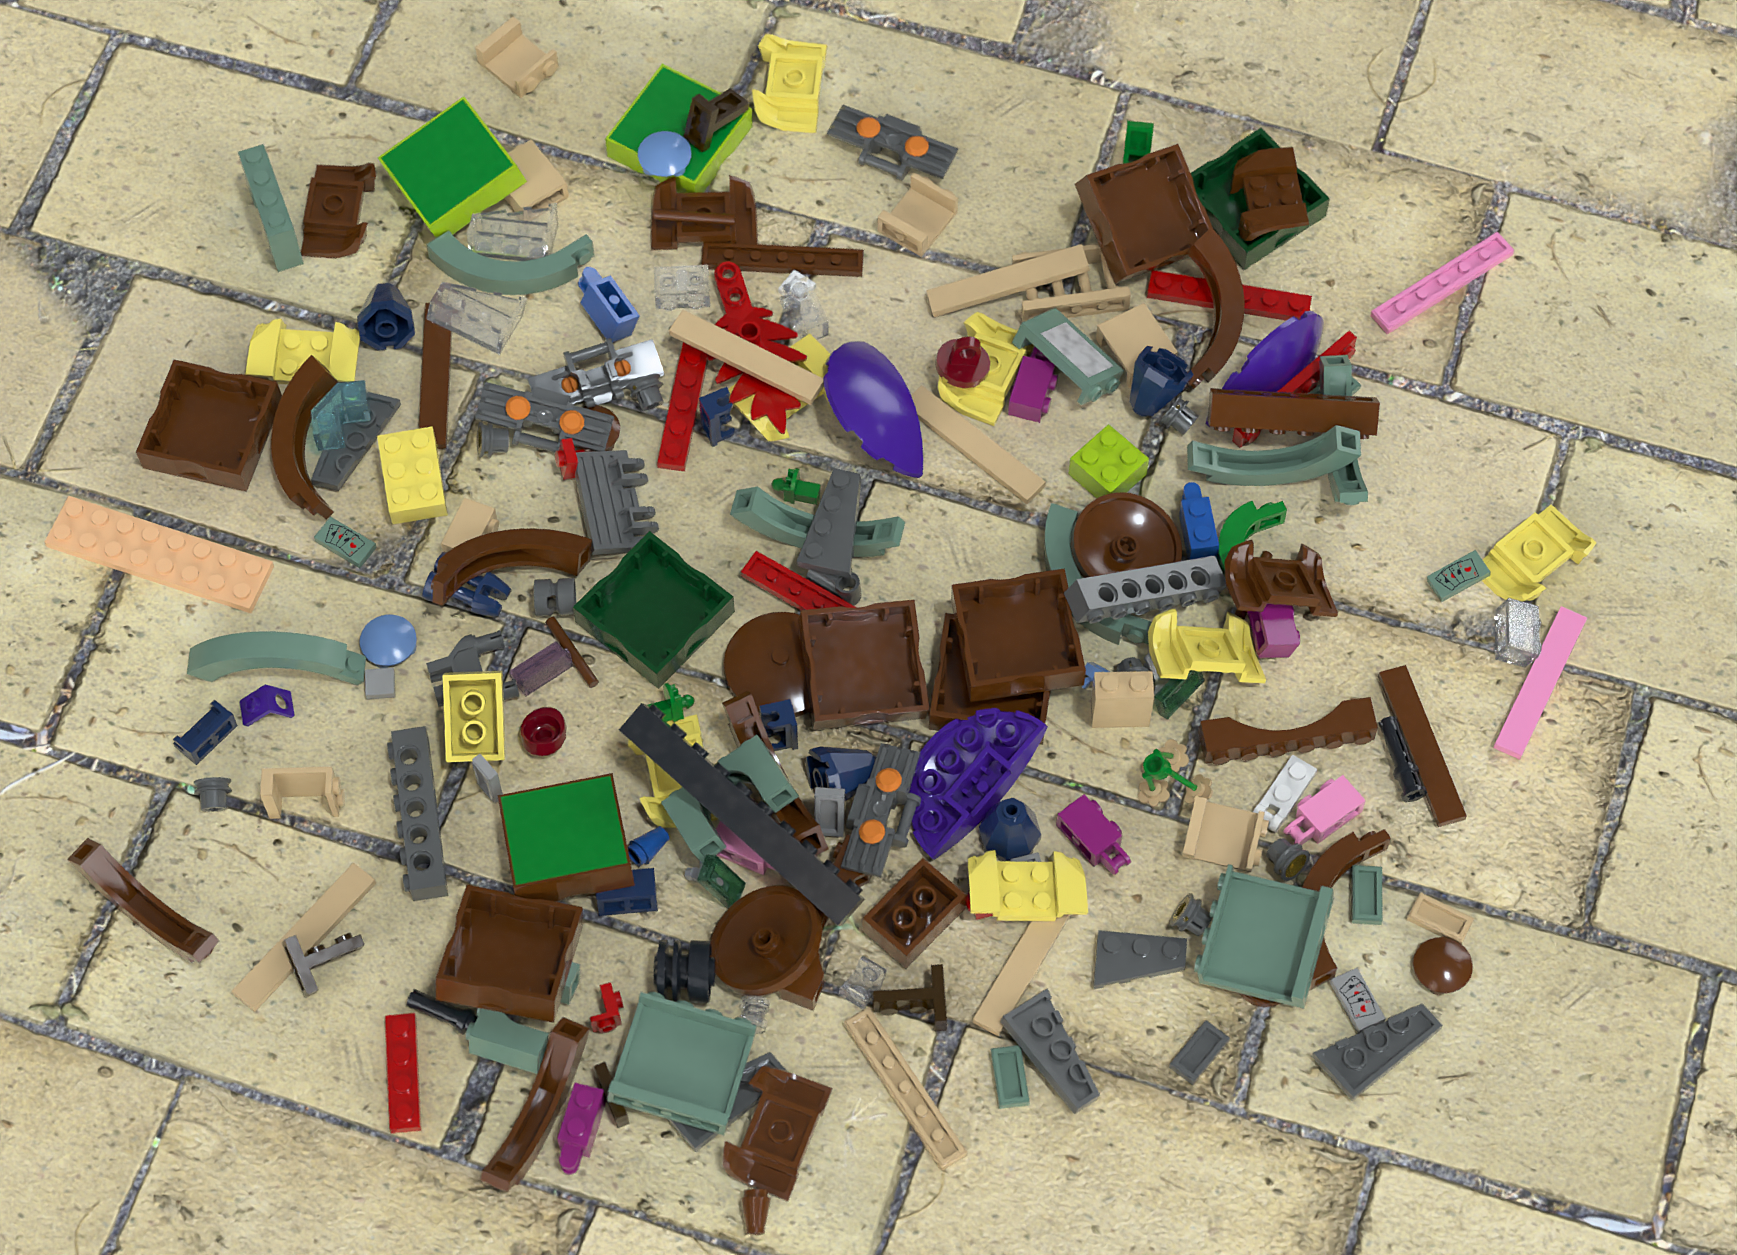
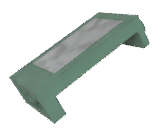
[1012,308,1124,405]

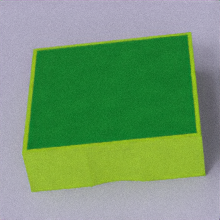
[605,64,753,193]
[378,96,527,238]

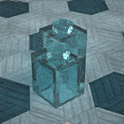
[311,380,371,451]

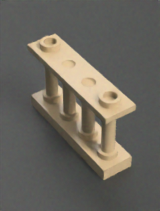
[1012,244,1131,322]

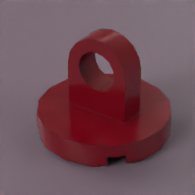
[935,336,991,388]

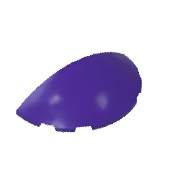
[1205,311,1324,427]
[823,341,923,478]
[908,708,1048,860]

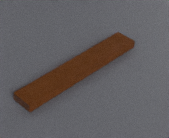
[701,242,864,277]
[419,303,453,449]
[1378,665,1467,827]

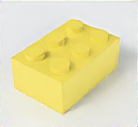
[377,427,448,524]
[443,671,506,762]

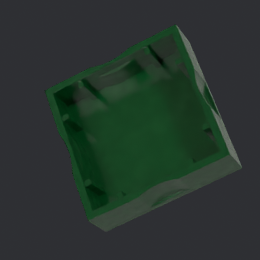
[1191,127,1330,270]
[573,531,735,689]

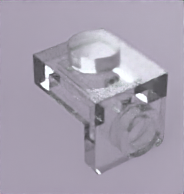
[838,956,887,1010]

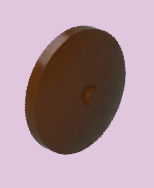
[1071,492,1182,578]
[724,612,810,717]
[710,886,822,996]

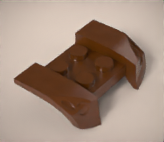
[1230,147,1309,241]
[301,163,376,259]
[651,175,758,250]
[1225,540,1338,617]
[723,1065,833,1202]

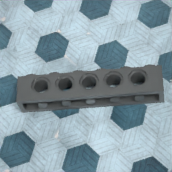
[1064,556,1227,624]
[387,726,449,901]

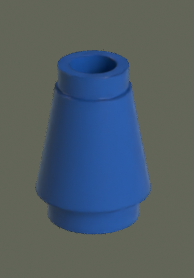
[628,826,670,866]

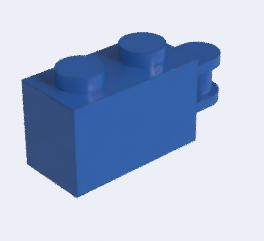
[578,267,640,342]
[1179,482,1219,560]

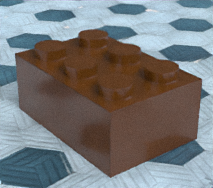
[862,858,967,969]

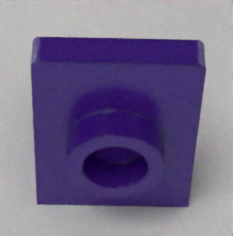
[240,684,295,727]

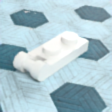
[1253,755,1317,833]

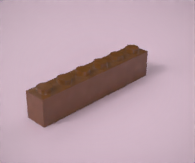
[1207,388,1380,439]

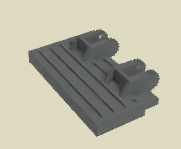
[575,450,659,555]

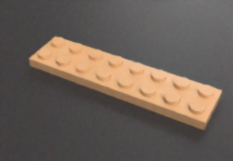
[45,496,274,613]

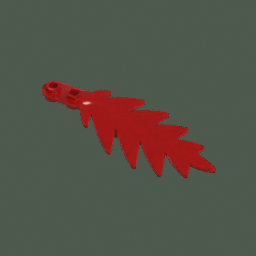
[708,261,807,434]

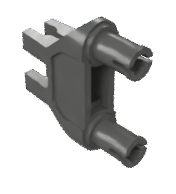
[426,630,520,707]

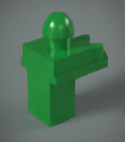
[771,468,821,505]
[648,683,695,722]

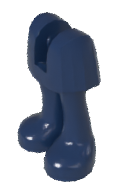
[422,551,512,617]

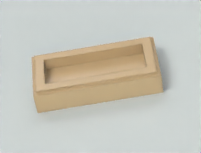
[1407,892,1474,944]

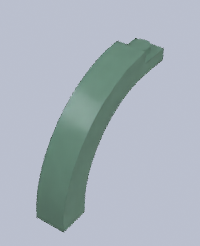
[426,231,594,295]
[1320,355,1368,505]
[1187,425,1361,486]
[730,486,905,557]
[1044,503,1152,645]
[187,631,366,685]

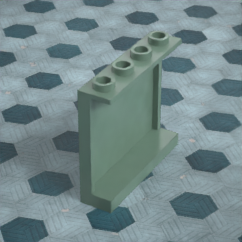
[1194,864,1334,1009]
[607,992,757,1135]

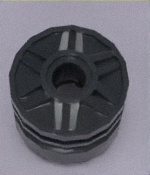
[654,940,715,1003]

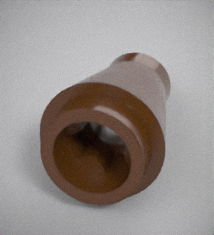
[741,1189,771,1235]

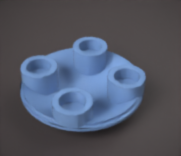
[638,131,691,177]
[360,614,417,668]

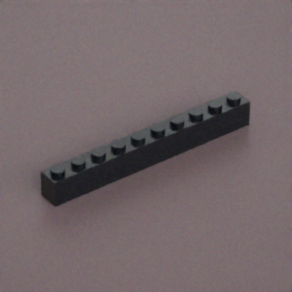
[618,703,865,926]

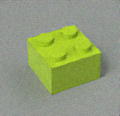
[1069,424,1149,498]

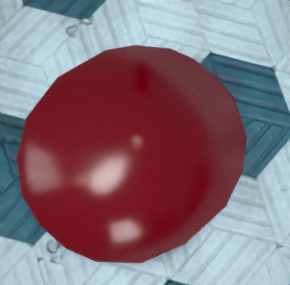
[521,707,567,756]

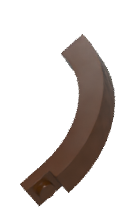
[1182,227,1244,393]
[271,355,339,520]
[431,528,592,606]
[722,691,829,855]
[1302,829,1391,991]
[67,838,220,963]
[480,1017,590,1192]

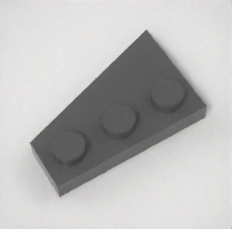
[1093,930,1187,990]

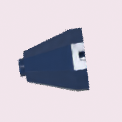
[357,283,415,351]
[1129,346,1194,417]
[805,746,876,801]
[978,797,1042,861]

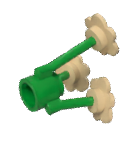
[1138,739,1213,807]

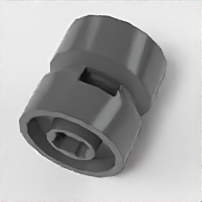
[534,578,576,616]

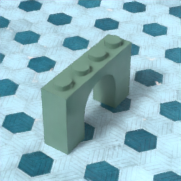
[238,144,304,272]
[661,735,799,864]
[466,962,580,1074]

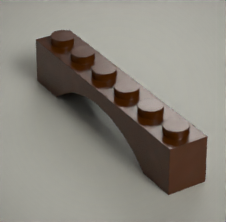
[1198,697,1378,765]
[780,834,871,1011]

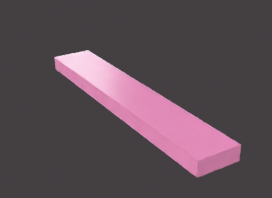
[1370,232,1514,335]
[1493,606,1587,760]

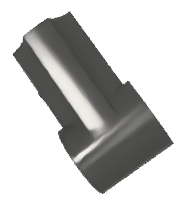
[806,570,861,606]

